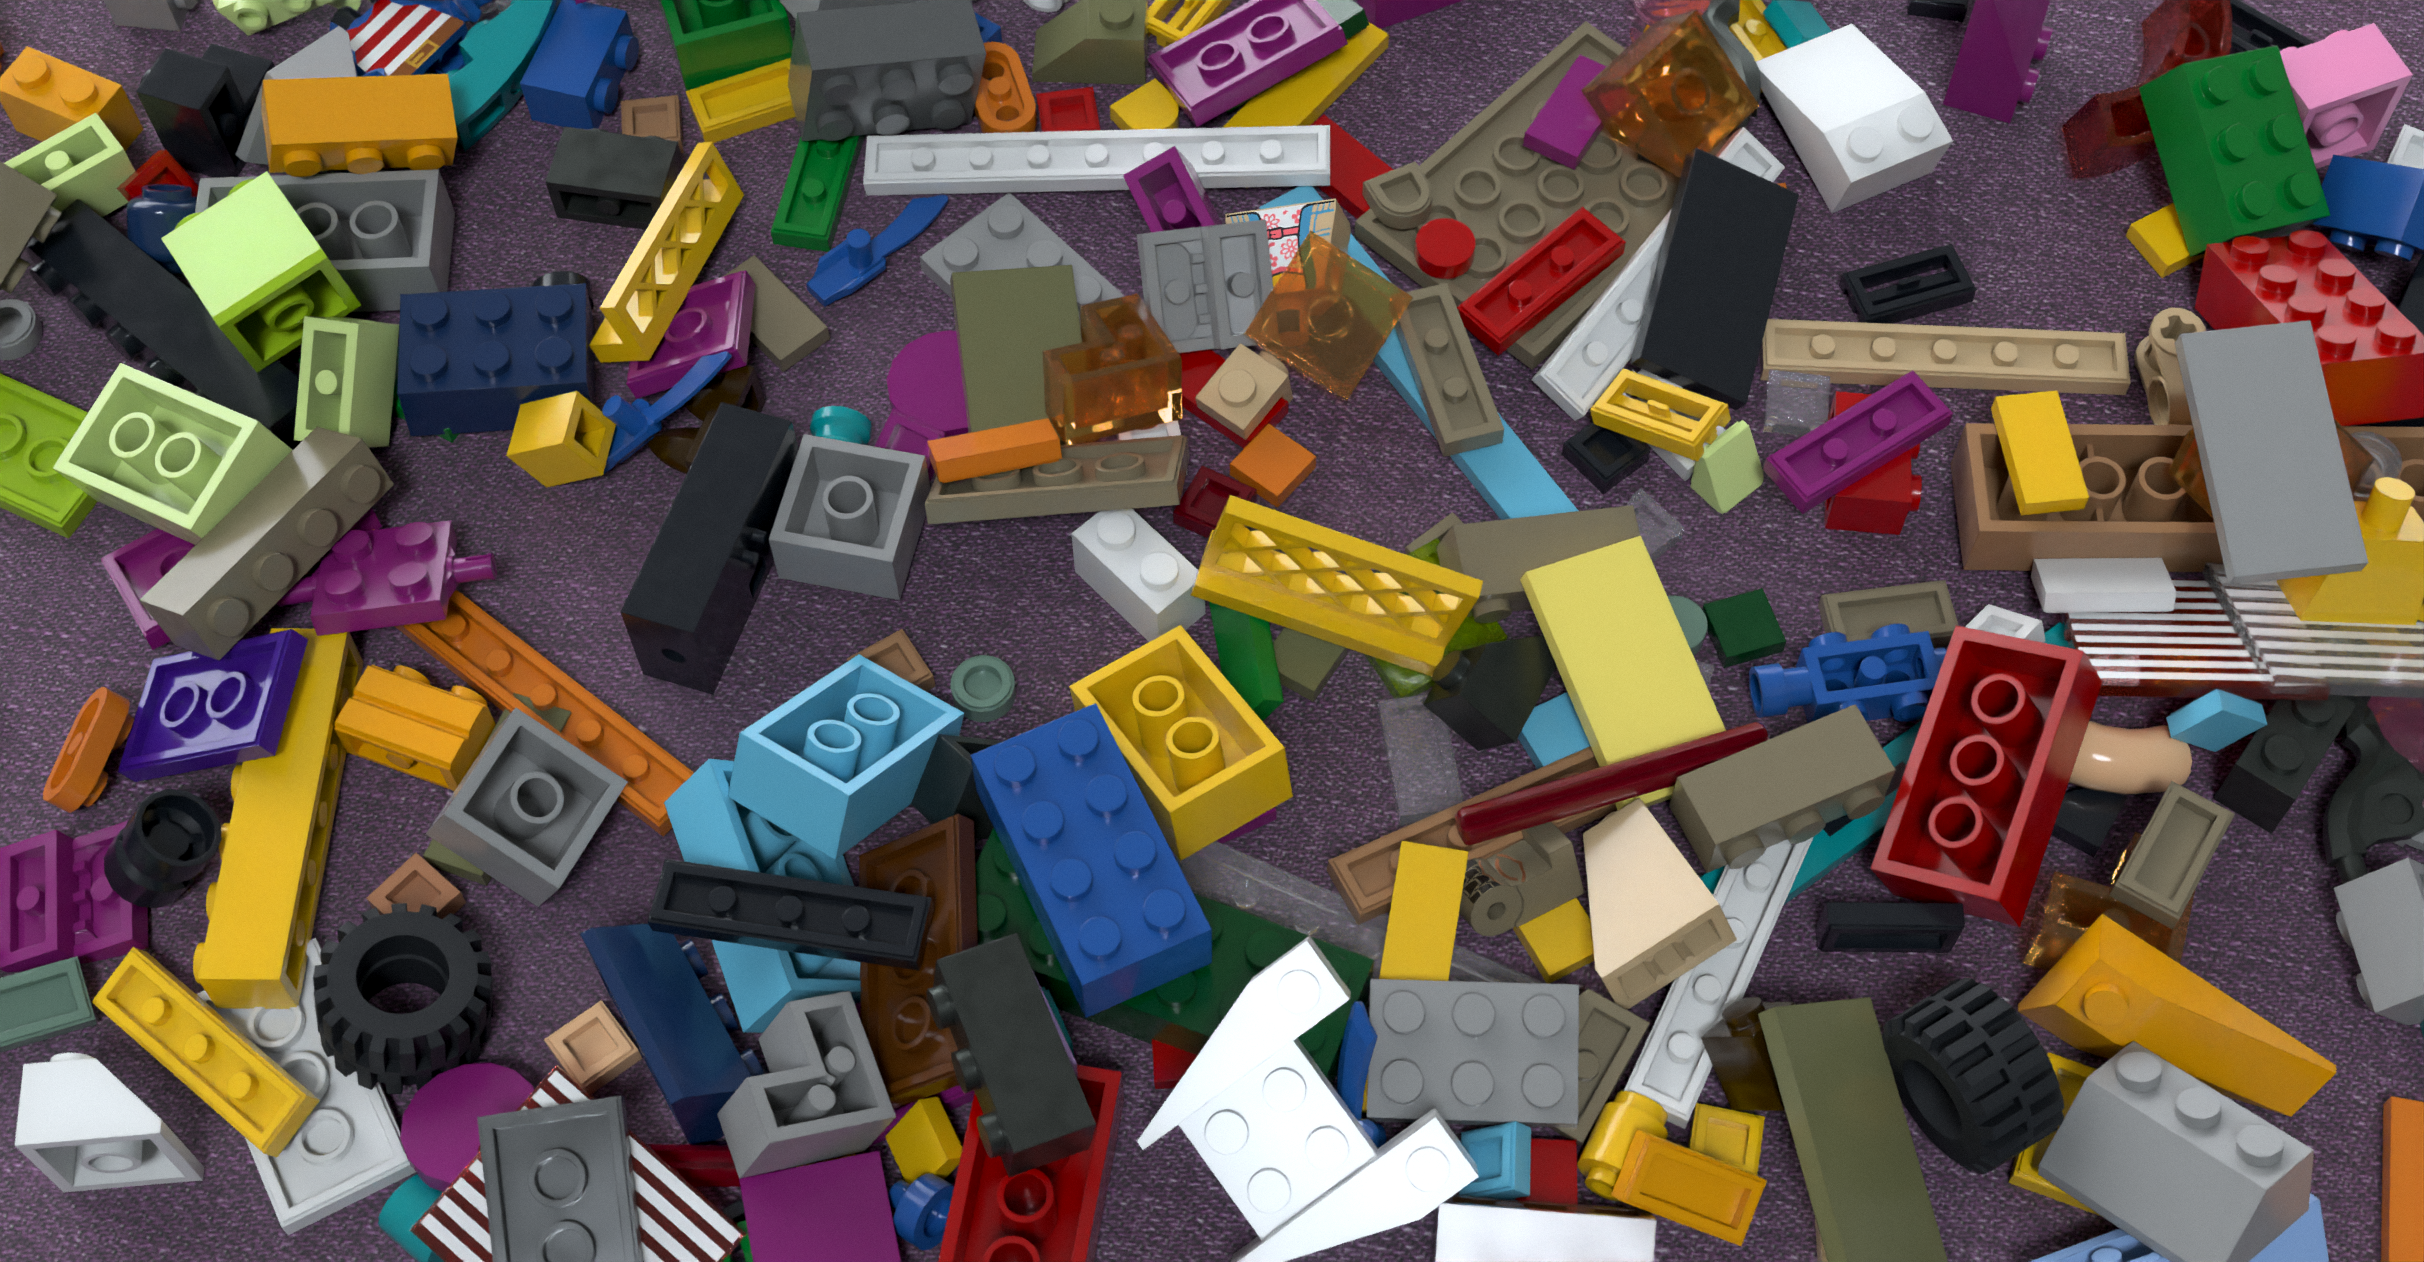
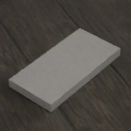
[2174,320,2368,585]

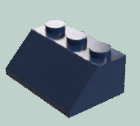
[580,924,765,1145]

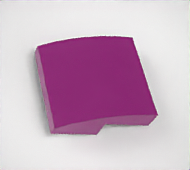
[0,821,148,973]

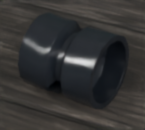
[104,789,222,908]

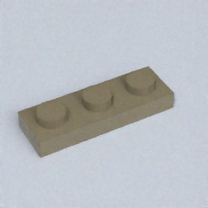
[1388,283,1504,457]

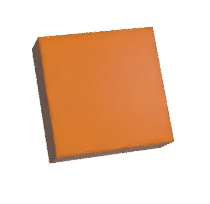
[1230,423,1316,508]

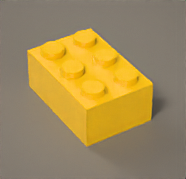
[1069,625,1293,861]

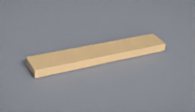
[1759,319,2131,395]

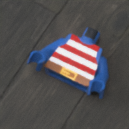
[330,0,493,77]

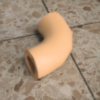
[2069,721,2192,795]

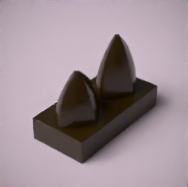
[647,365,766,474]

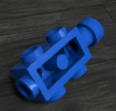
[1749,624,1947,723]

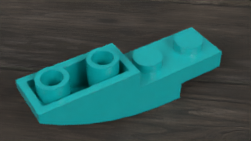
[403,0,561,169]

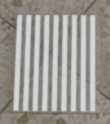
[2202,563,2424,698]

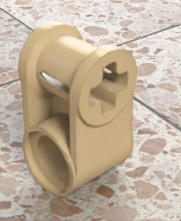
[2134,308,2206,425]

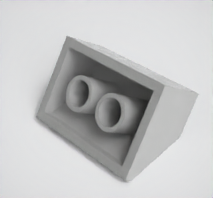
[2038,1041,2314,1262]

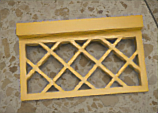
[1191,495,1483,677]

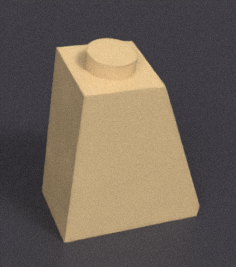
[1583,798,1737,1010]

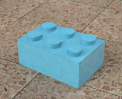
[728,654,964,860]

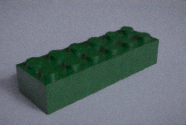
[975,828,1374,1086]

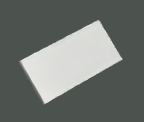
[197,938,416,1235]

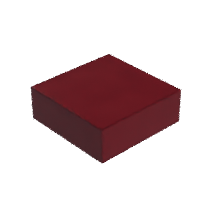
[1173,465,1257,538]

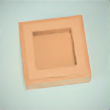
[544,1000,642,1097]

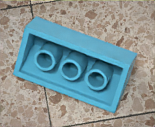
[664,759,861,1033]

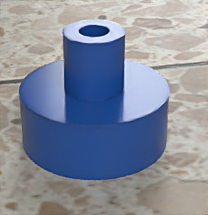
[888,1173,954,1250]

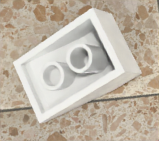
[1756,24,1953,213]

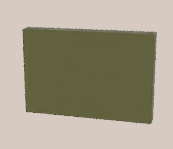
[950,265,1095,445]

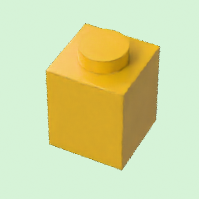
[506,391,616,488]

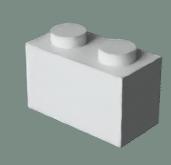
[1071,509,1206,642]

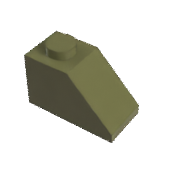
[1032,0,1149,85]

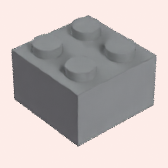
[769,434,931,600]
[426,707,628,907]

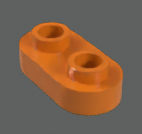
[974,42,1037,133]
[43,687,134,813]

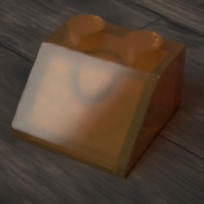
[1581,9,1760,177]

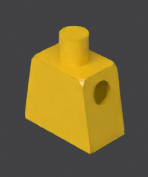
[2277,477,2424,625]

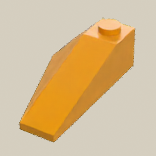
[2018,914,2336,1117]

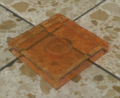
[1243,230,1413,401]

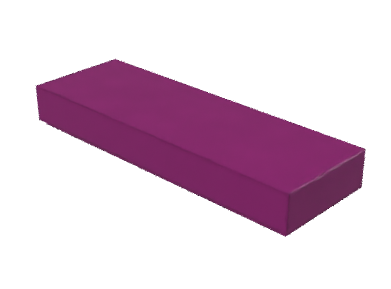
[1763,370,1953,514]

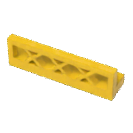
[589,142,744,363]

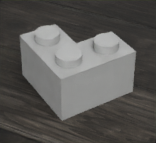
[717,991,896,1179]

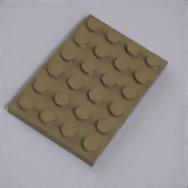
[1354,22,1764,370]

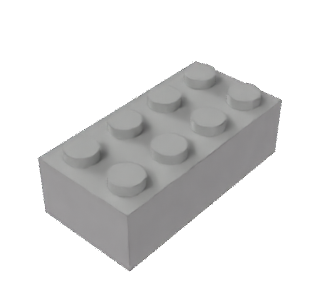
[188,169,455,312]

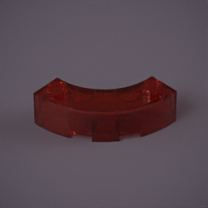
[2062,0,2232,179]

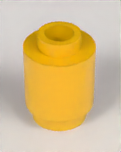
[1577,1091,1668,1201]

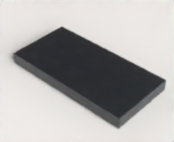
[1631,147,1799,410]

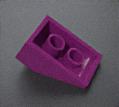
[1943,0,2053,123]

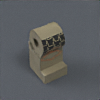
[1459,822,1584,936]

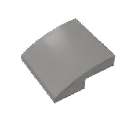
[1136,220,1279,356]

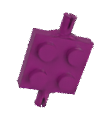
[277,520,497,636]

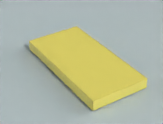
[1520,535,1726,810]

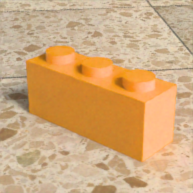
[261,74,458,177]

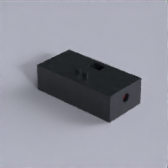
[620,402,798,695]

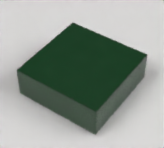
[1702,588,1786,668]

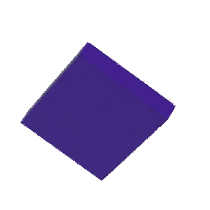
[118,629,308,782]

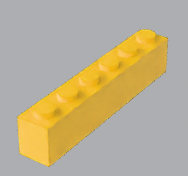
[193,628,364,1009]

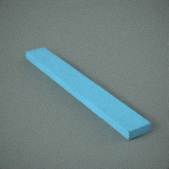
[1259,186,1578,520]

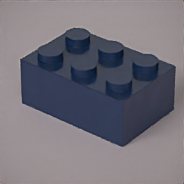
[397,283,596,436]

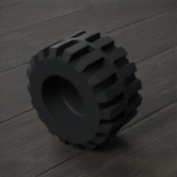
[313,903,493,1094]
[1882,977,2064,1174]

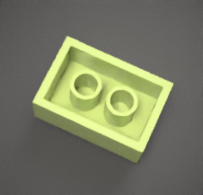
[53,363,292,545]

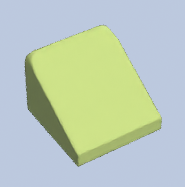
[1690,420,1764,514]

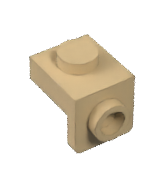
[1195,343,1293,440]

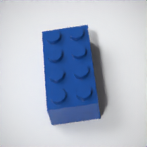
[971,703,1212,1018]

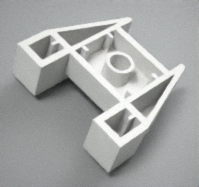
[1137,936,1479,1262]

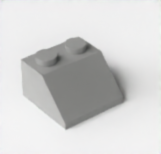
[2334,857,2424,1025]

